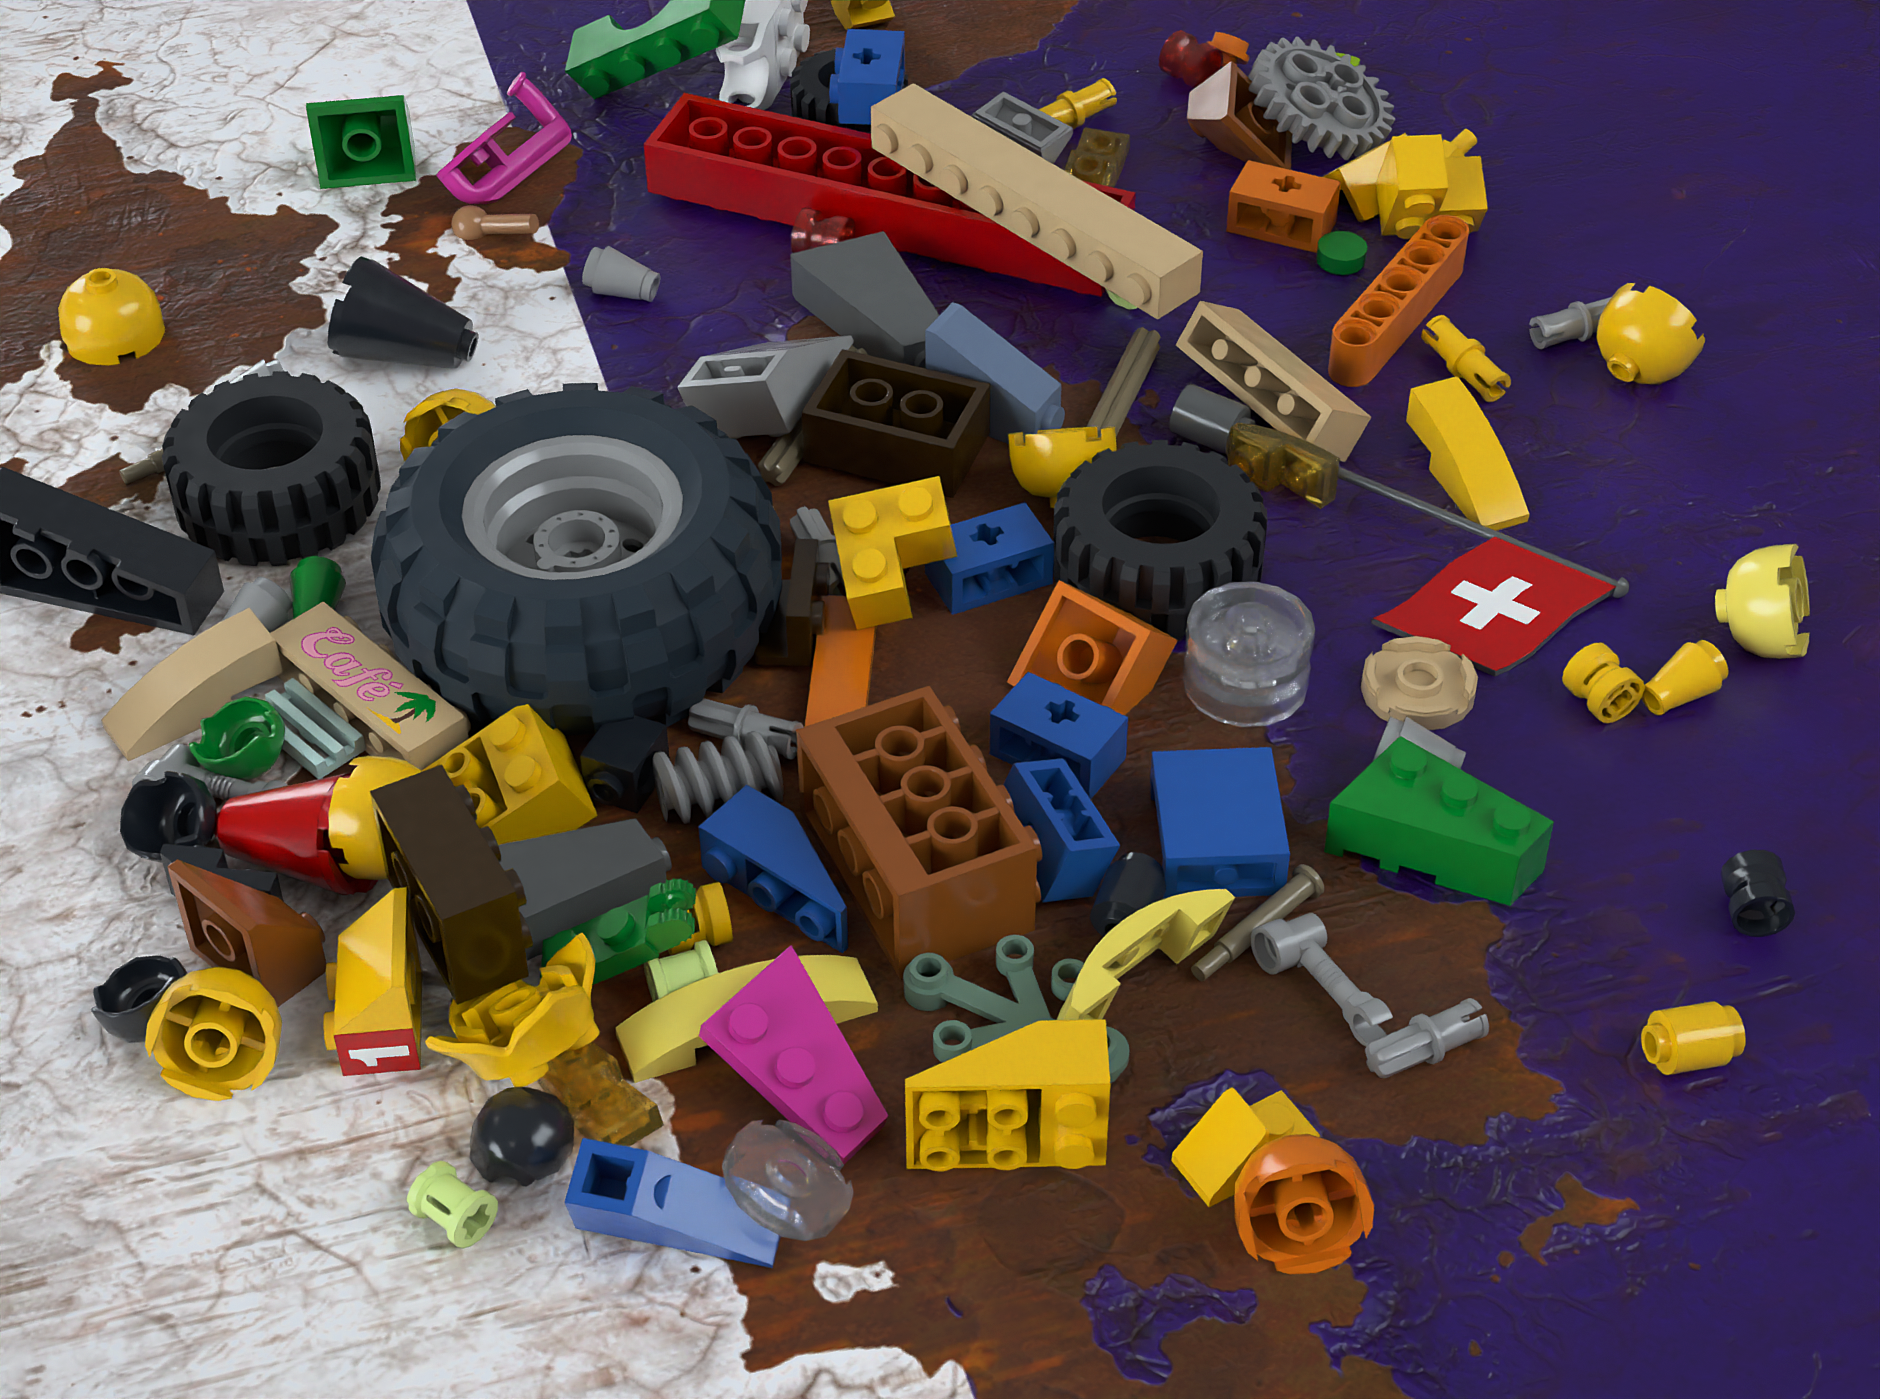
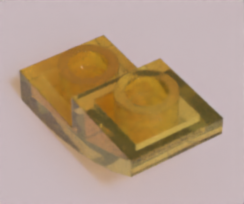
[1064,127,1130,187]
[1228,422,1340,509]
[537,1041,664,1147]

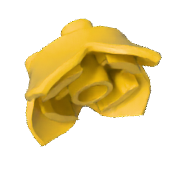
[425,932,600,1087]

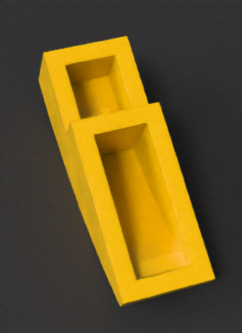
[1406,376,1529,531]

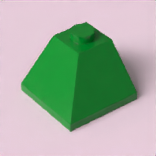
[306,95,416,189]

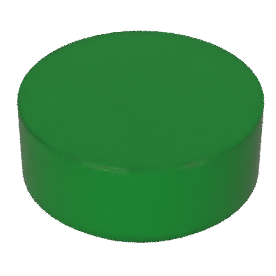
[1316,231,1367,275]

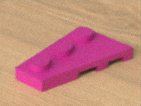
[699,945,889,1168]

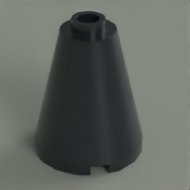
[327,256,479,369]

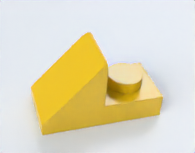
[1171,1087,1320,1207]

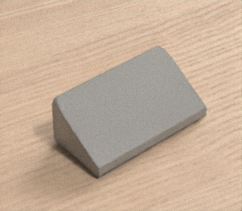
[971,91,1073,164]

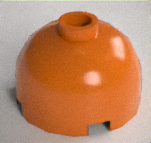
[1234,1134,1374,1274]

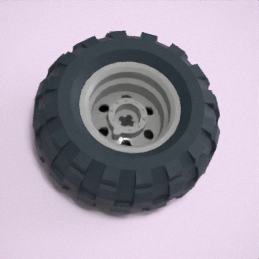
[371,383,782,735]

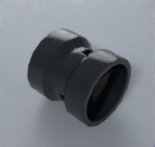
[1721,850,1795,937]

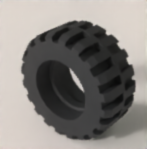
[162,371,381,566]
[1053,440,1267,642]

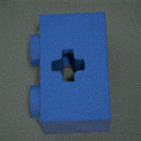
[829,29,905,125]
[925,502,1054,615]
[989,672,1128,799]
[1003,758,1120,902]

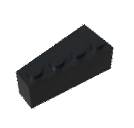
[0,467,224,635]

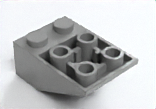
[677,335,854,439]

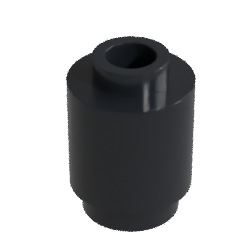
[1090,852,1166,937]

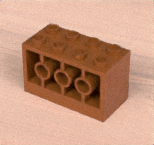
[796,686,1042,979]

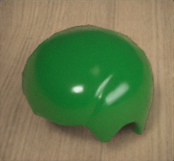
[189,696,286,781]

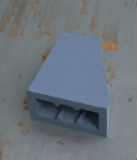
[925,302,1065,444]

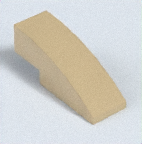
[101,608,283,762]

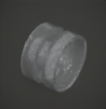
[1183,581,1315,727]

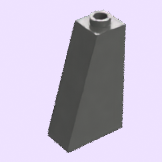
[790,231,940,369]
[498,818,672,960]

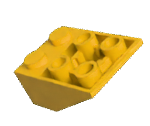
[422,704,598,845]
[905,1019,1110,1171]

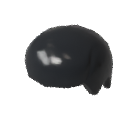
[120,771,217,863]
[91,955,188,1043]
[470,1087,574,1187]

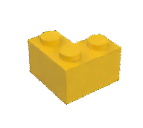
[1376,134,1488,239]
[828,476,958,630]

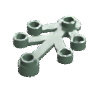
[903,935,1130,1083]

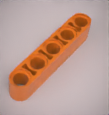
[1328,215,1469,387]

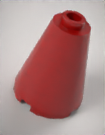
[214,773,378,895]

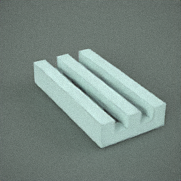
[265,678,366,779]

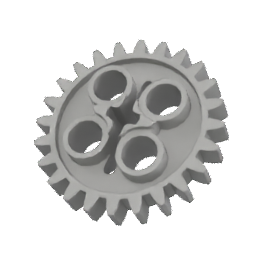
[1248,37,1395,160]

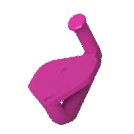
[436,72,572,204]

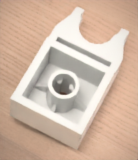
[716,0,810,110]

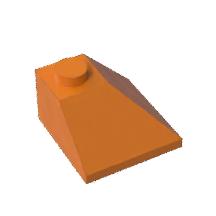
[1007,580,1178,715]

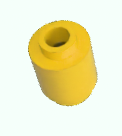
[1641,1001,1746,1075]

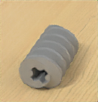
[652,731,784,824]

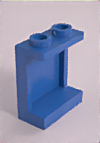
[1149,747,1290,899]

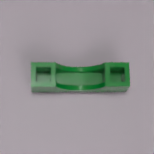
[565,0,746,100]

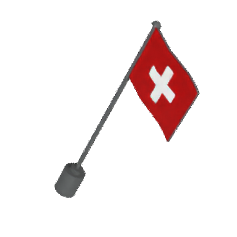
[1170,384,1629,676]

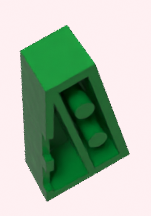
[1324,736,1554,906]

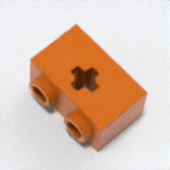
[1226,160,1341,253]

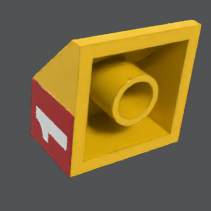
[323,887,423,1076]

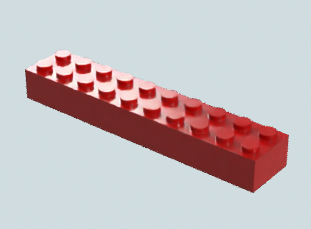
[644,93,1136,297]

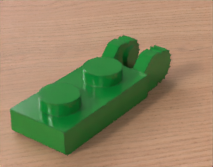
[540,878,696,985]

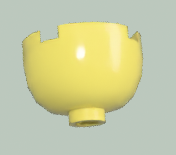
[1715,544,1810,659]

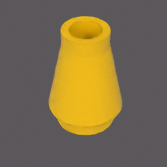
[1641,640,1729,716]

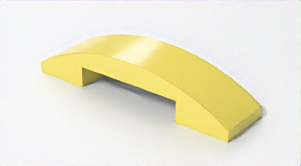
[1057,889,1235,1020]
[615,955,878,1083]

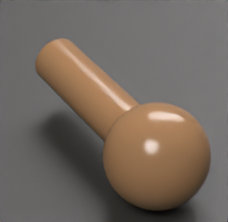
[451,205,539,240]

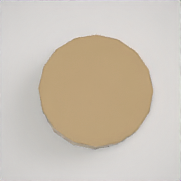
[1361,636,1478,730]

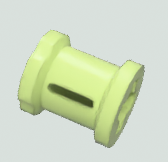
[644,940,718,1002]
[407,1161,498,1248]

